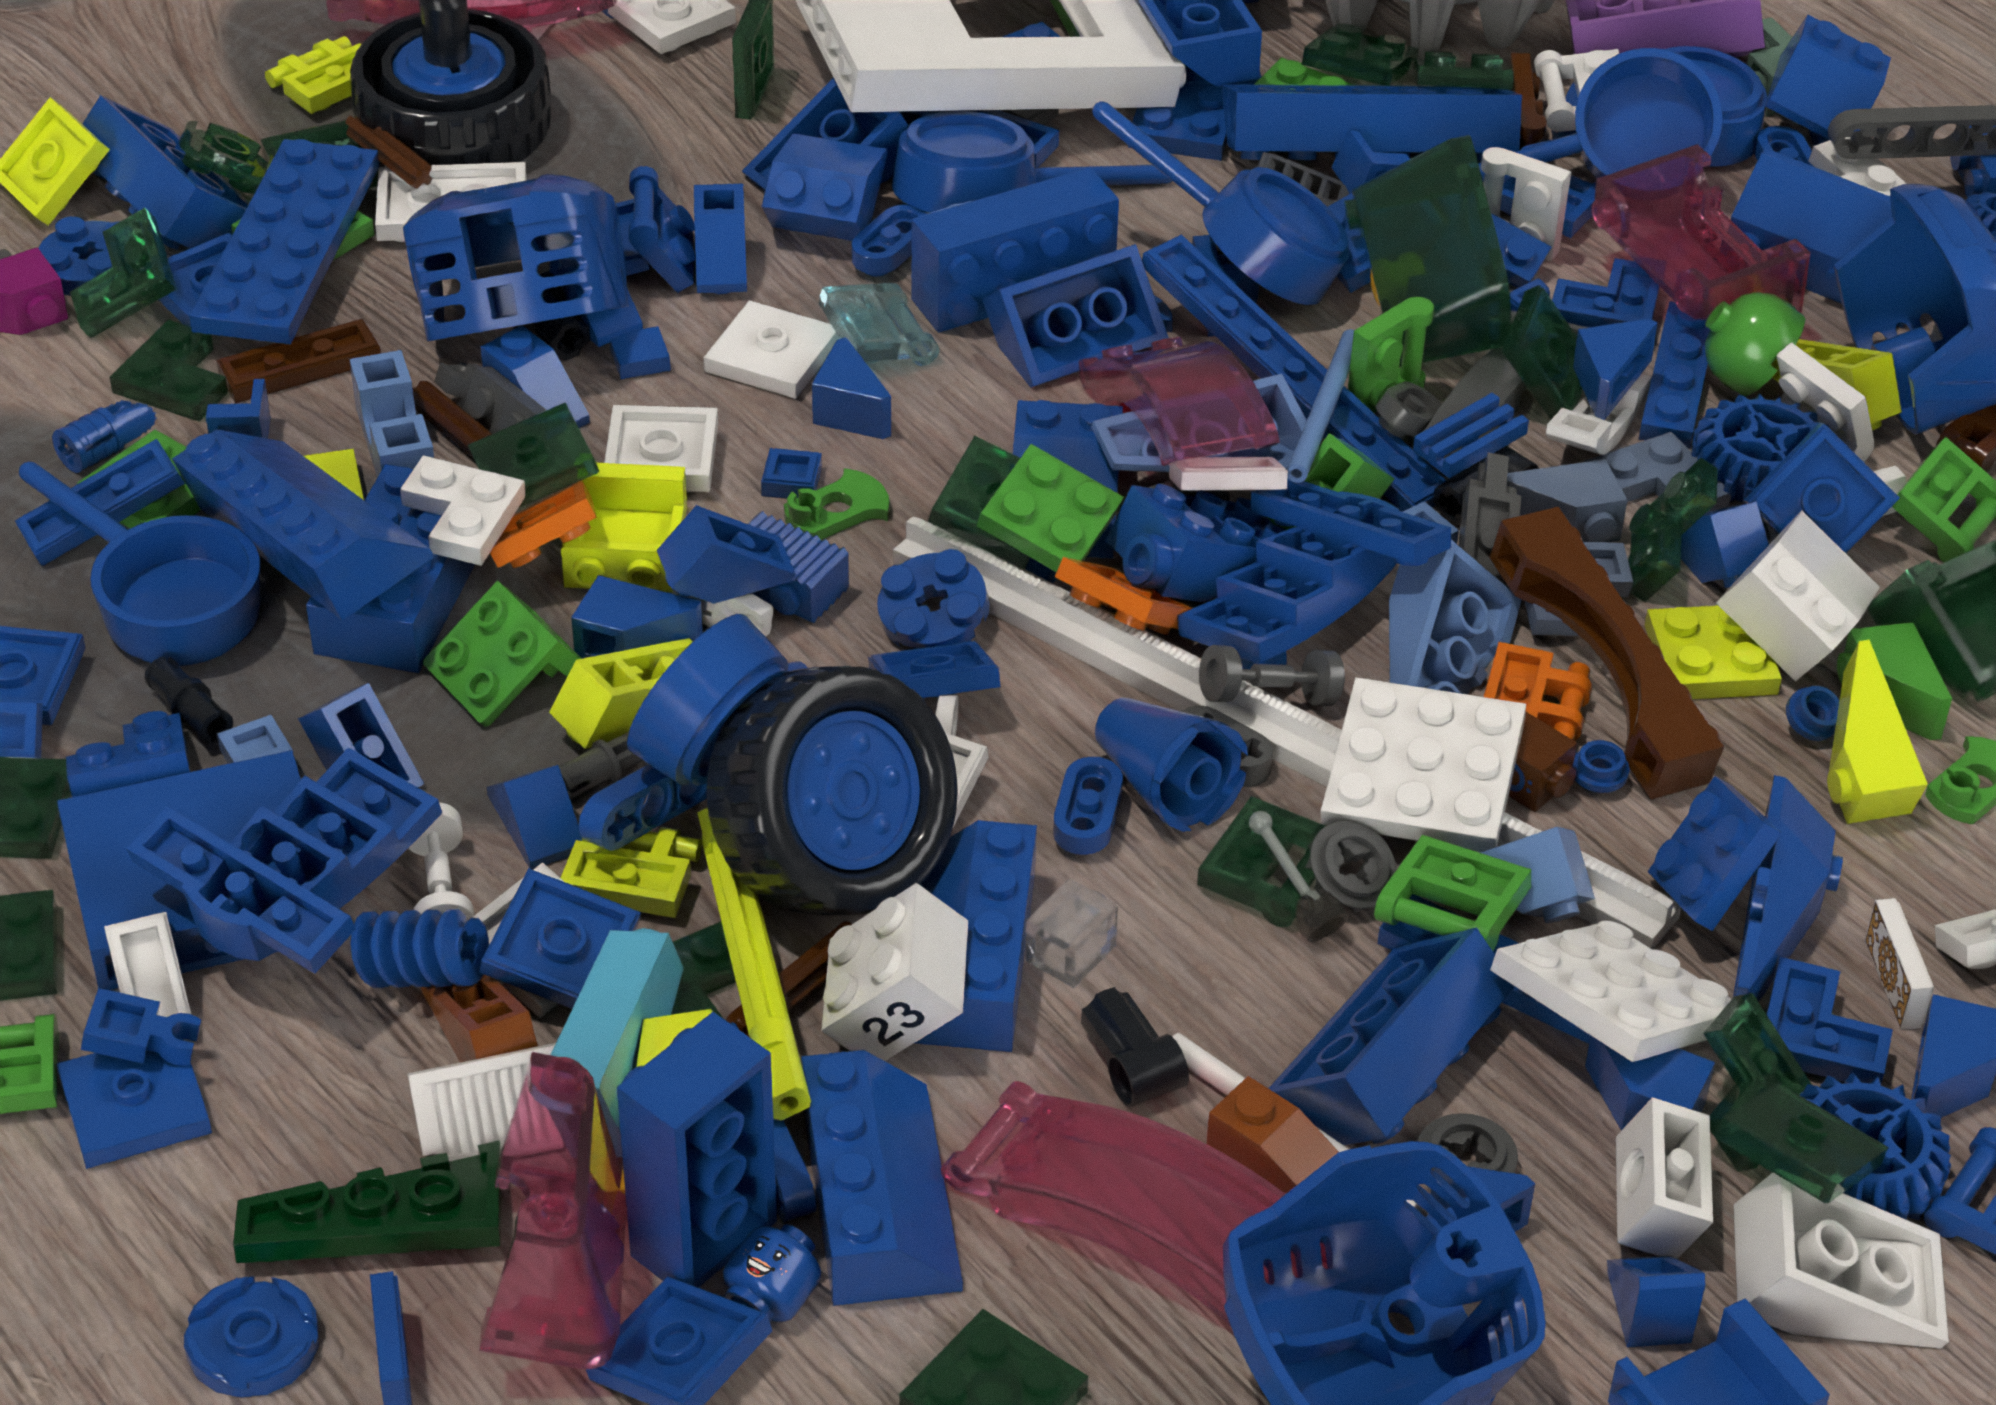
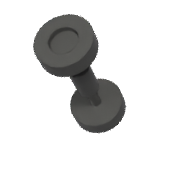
[1199,645,1345,706]

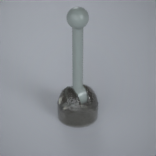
[1249,811,1349,942]

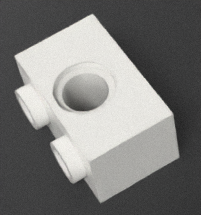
[1616,1097,1713,1259]

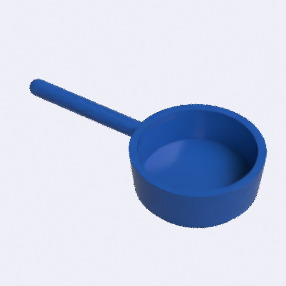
[1521,46,1767,166]
[1438,48,1723,197]
[1092,101,1349,305]
[892,111,1172,213]
[19,461,260,666]
[627,614,808,786]

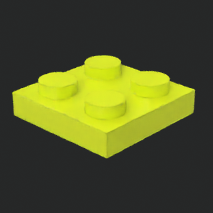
[0,97,110,226]
[1644,605,1782,700]

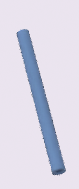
[1287,329,1354,483]

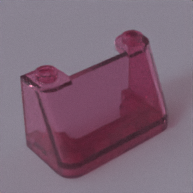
[1591,144,1810,320]
[479,1052,626,1369]

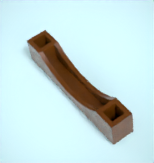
[1489,507,1724,800]

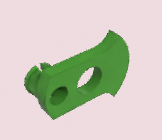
[784,468,889,540]
[1925,736,1996,825]

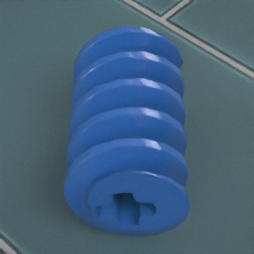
[350,909,489,988]

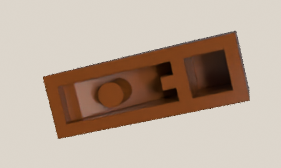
[421,974,538,1062]
[1205,1076,1339,1205]

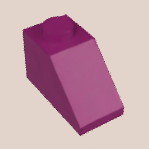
[0,247,68,335]

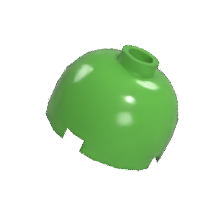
[1705,292,1806,397]

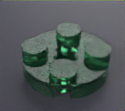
[179,121,274,194]

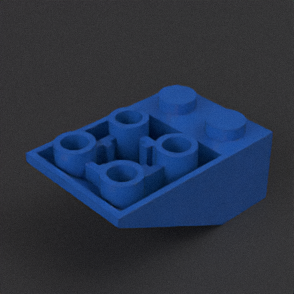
[1106,484,1286,602]

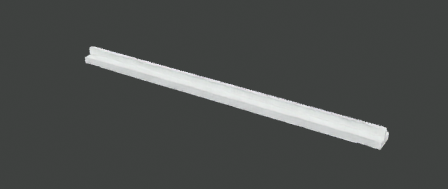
[893,516,1681,949]

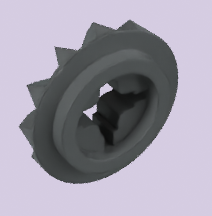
[1305,821,1397,914]
[1417,1113,1518,1173]

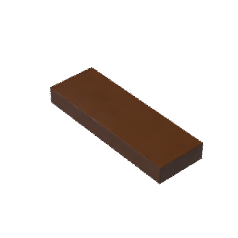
[216,319,381,403]

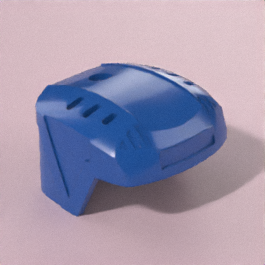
[403,174,629,342]
[1833,184,1996,435]
[1223,1141,1546,1405]

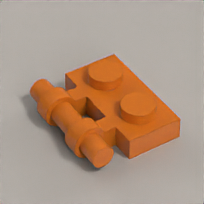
[1484,642,1592,741]

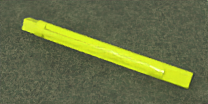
[697,807,811,1121]

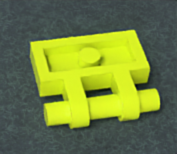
[265,36,361,114]
[560,827,702,918]

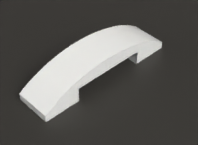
[1545,374,1652,455]

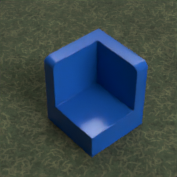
[1331,130,1414,194]
[206,379,271,439]

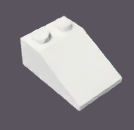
[1716,511,1880,681]
[1734,1167,1949,1349]

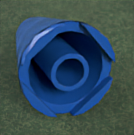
[1095,697,1248,832]

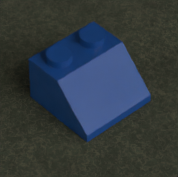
[1765,15,1891,140]
[761,133,888,241]

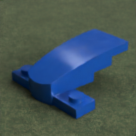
[1178,478,1451,664]
[126,747,443,974]

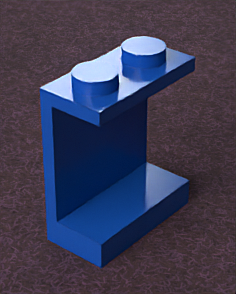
[1608,1298,1830,1405]

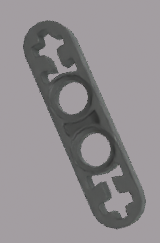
[1828,105,1996,159]

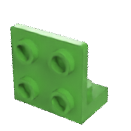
[423,580,582,727]

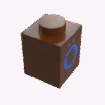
[1508,712,1577,812]

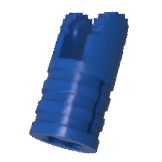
[52,400,157,473]

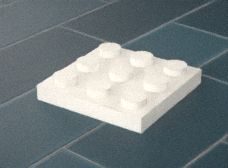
[1321,677,1526,851]
[1490,921,1748,1062]

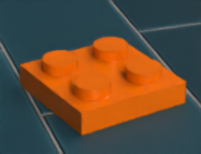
[490,480,597,568]
[1055,557,1193,635]

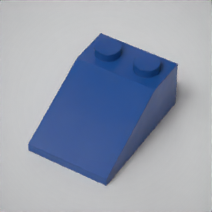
[742,77,909,191]
[1006,400,1123,558]

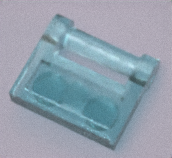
[818,283,940,366]

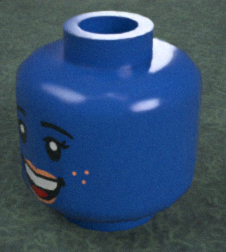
[723,1224,821,1323]

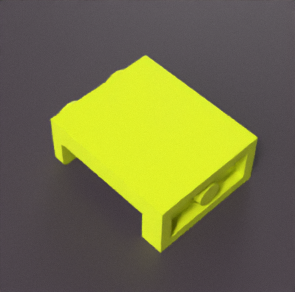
[561,462,687,593]

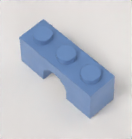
[349,350,434,477]

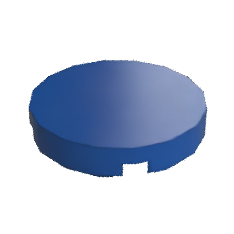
[184,1276,319,1398]

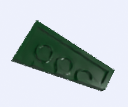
[233,1140,502,1264]

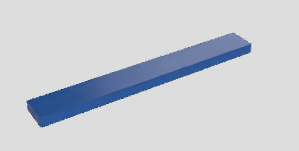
[1142,234,1446,512]

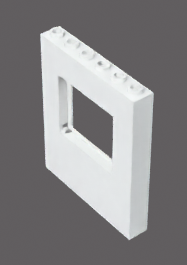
[795,0,1186,112]

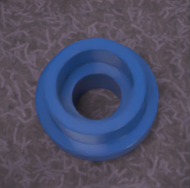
[1786,686,1840,741]
[1573,740,1629,793]

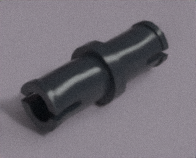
[144,657,234,744]

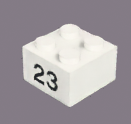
[821,883,968,1061]

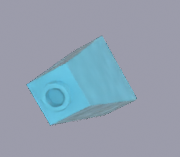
[538,928,684,1157]

